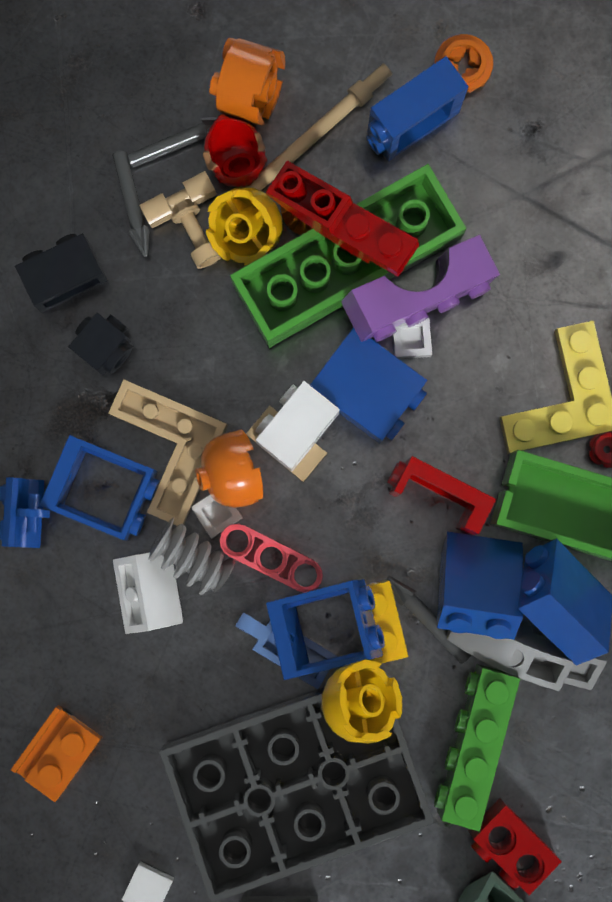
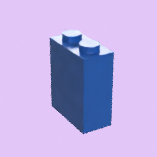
[310,327,428,444]
[437,531,523,640]
[518,538,612,666]

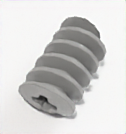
[148,518,235,596]

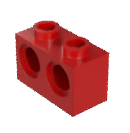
[468,798,562,896]

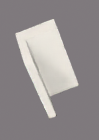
[113,552,183,634]

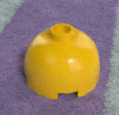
[206,187,283,265]
[321,660,402,744]

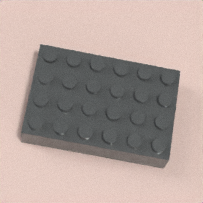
[159,688,434,902]

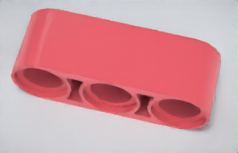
[220,524,323,593]

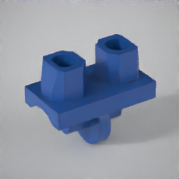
[0,477,50,548]

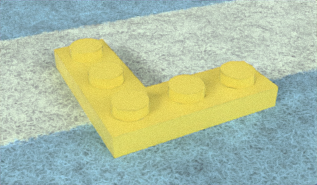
[499,321,612,454]

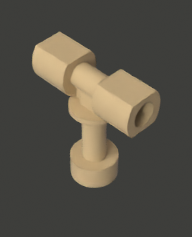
[140,171,221,269]

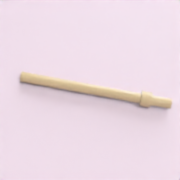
[242,64,392,191]

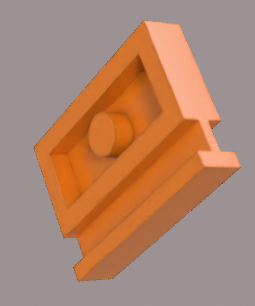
[11,705,102,802]

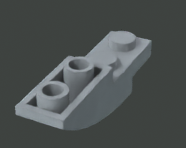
[447,622,607,691]

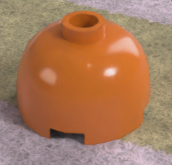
[195,429,263,508]

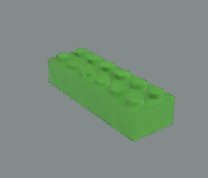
[230,164,467,348]

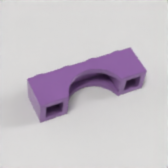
[341,235,500,342]

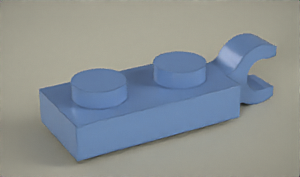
[235,612,337,689]

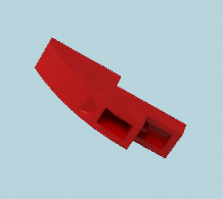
[266,161,420,277]

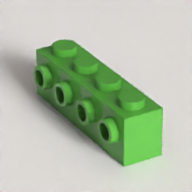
[434,664,520,832]

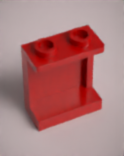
[387,456,496,535]

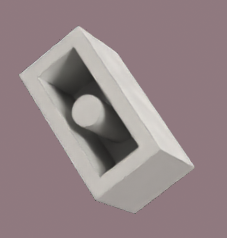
[255,381,340,472]

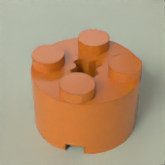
[209,37,285,126]

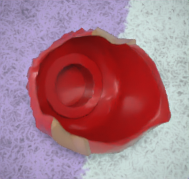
[203,114,267,188]

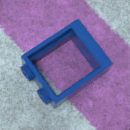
[366,56,469,162]
[39,435,160,541]
[266,579,385,680]

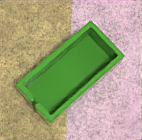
[490,450,612,561]

